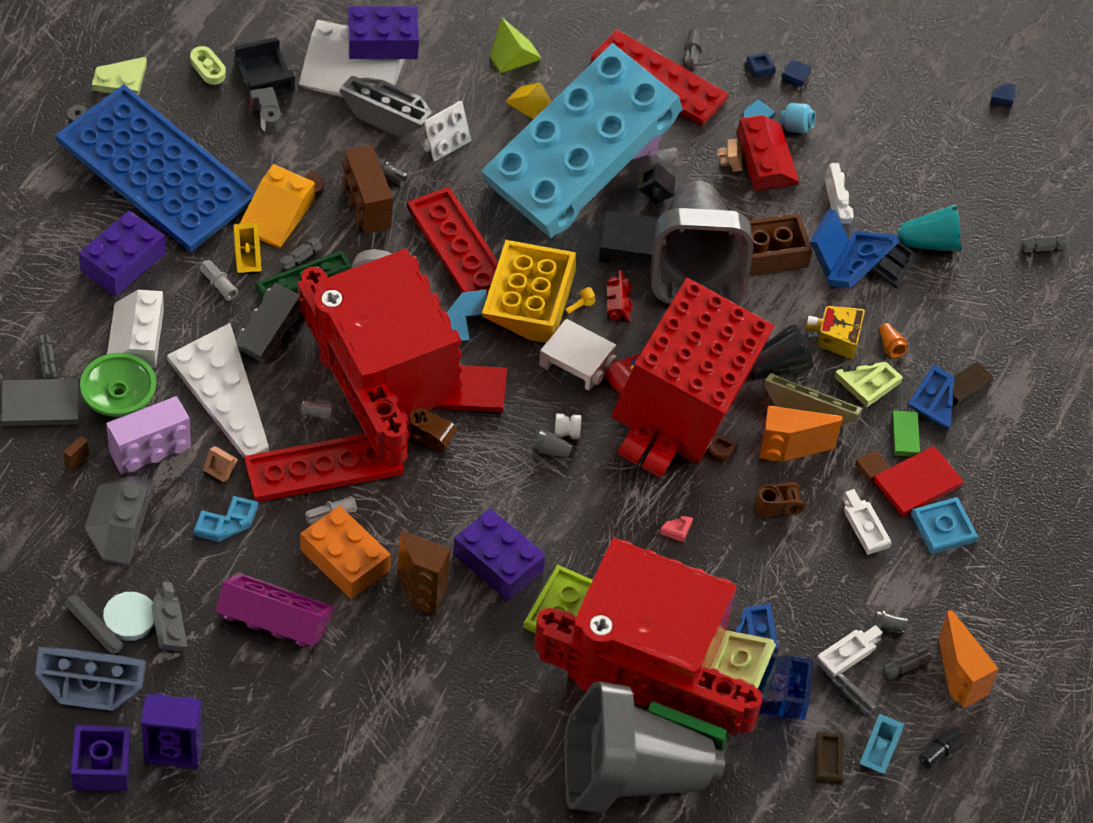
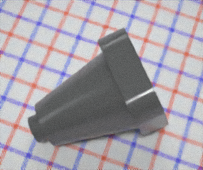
[650,181,753,304]
[564,681,725,814]

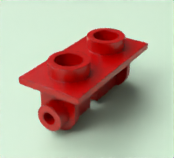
[607,270,633,322]

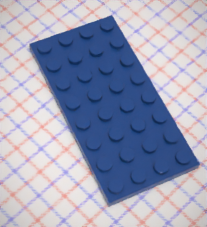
[56,84,256,252]

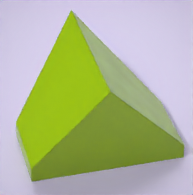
[490,17,541,73]

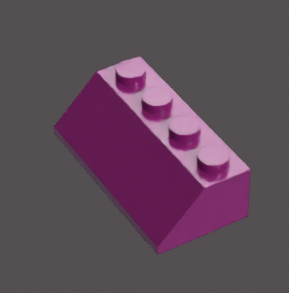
[215,573,335,647]

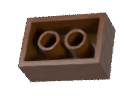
[341,145,393,234]

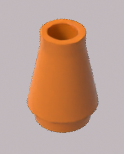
[878,323,907,358]

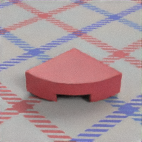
[660,516,693,542]

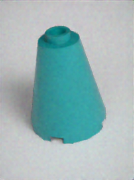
[897,205,962,252]

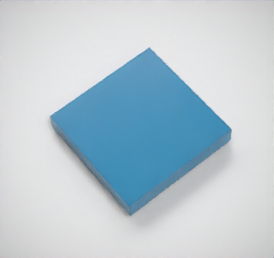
[911,497,978,554]

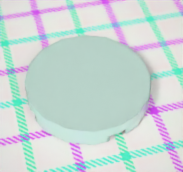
[103,592,155,641]

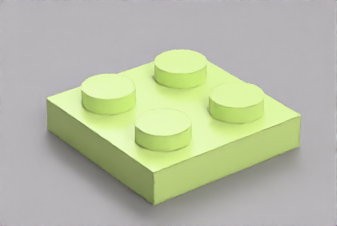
[710,630,776,689]

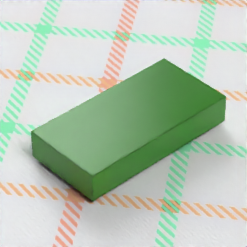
[892,411,920,457]

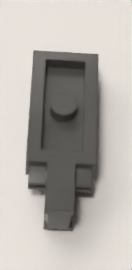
[151,581,188,652]

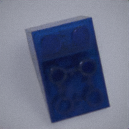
[758,655,814,720]

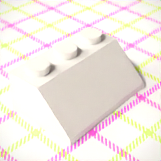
[107,290,164,368]

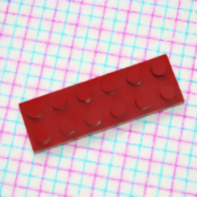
[590,29,729,126]
[407,187,498,296]
[244,434,404,502]

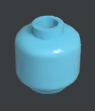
[780,103,816,134]

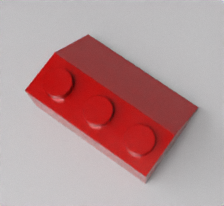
[736,115,799,191]

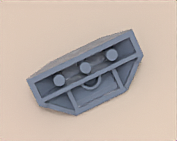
[35,647,146,711]

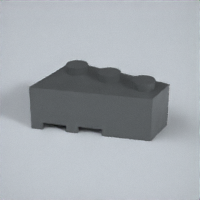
[236,282,304,365]

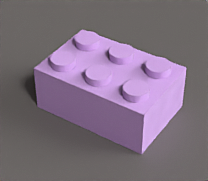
[106,396,191,475]

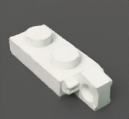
[824,163,853,224]
[843,489,891,555]
[816,625,883,679]

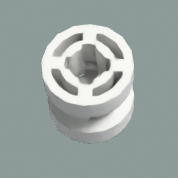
[554,413,581,439]

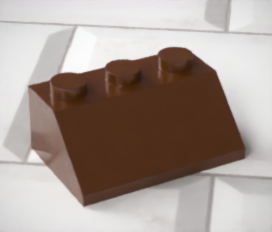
[749,213,812,276]
[397,531,450,615]

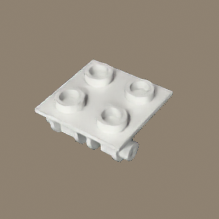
[423,101,471,161]

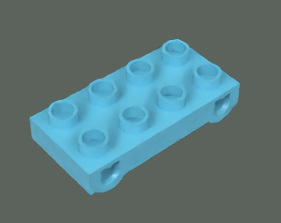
[481,43,682,238]

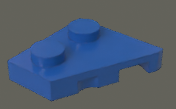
[908,364,954,430]

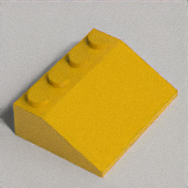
[482,240,576,343]

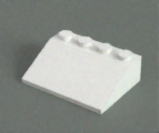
[299,20,404,97]

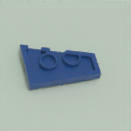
[827,231,899,289]

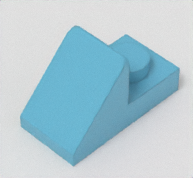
[860,714,904,774]

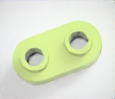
[190,46,226,84]

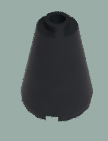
[748,324,814,380]

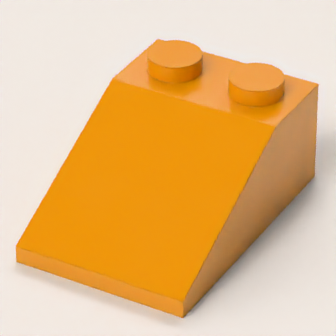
[240,164,315,249]

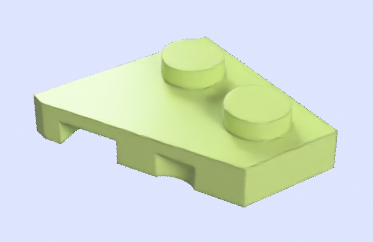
[92,57,147,95]
[834,362,903,407]

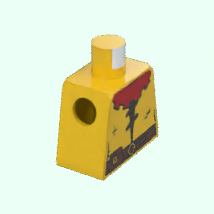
[806,306,865,359]

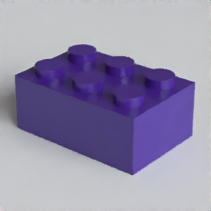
[348,6,419,59]
[79,211,166,296]
[453,508,546,601]
[141,694,203,769]

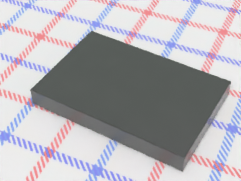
[1,379,79,426]

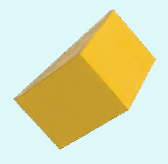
[506,83,552,120]
[233,223,262,273]

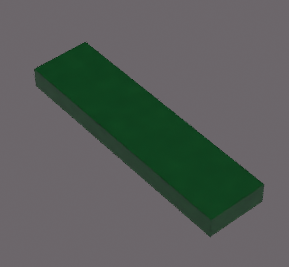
[255,250,352,299]

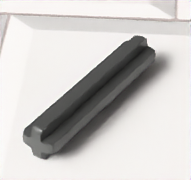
[65,594,123,654]

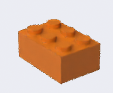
[300,505,391,599]

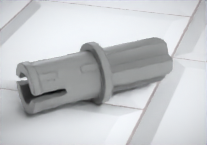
[200,260,239,301]
[305,496,357,525]

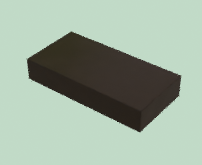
[953,361,994,405]
[815,731,843,785]

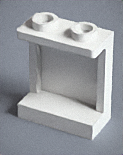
[539,319,617,391]

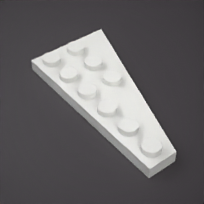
[167,323,269,458]

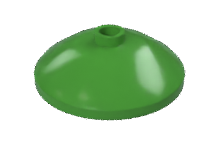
[80,353,156,417]

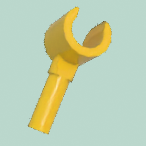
[565,287,595,314]

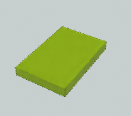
[523,565,593,632]

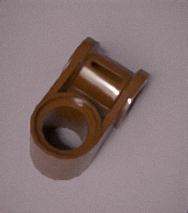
[407,408,457,452]
[754,482,805,517]

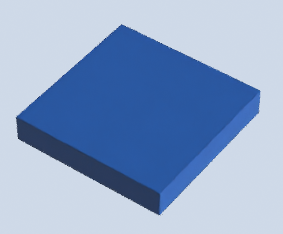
[810,210,849,277]

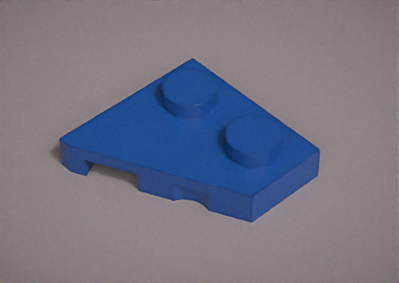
[735,604,778,654]

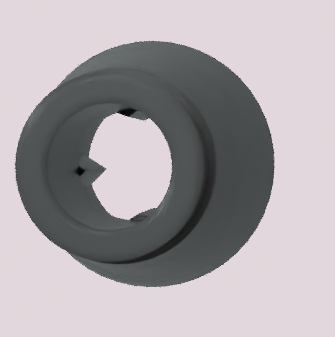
[533,430,572,459]

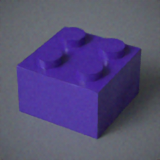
[71,725,132,791]

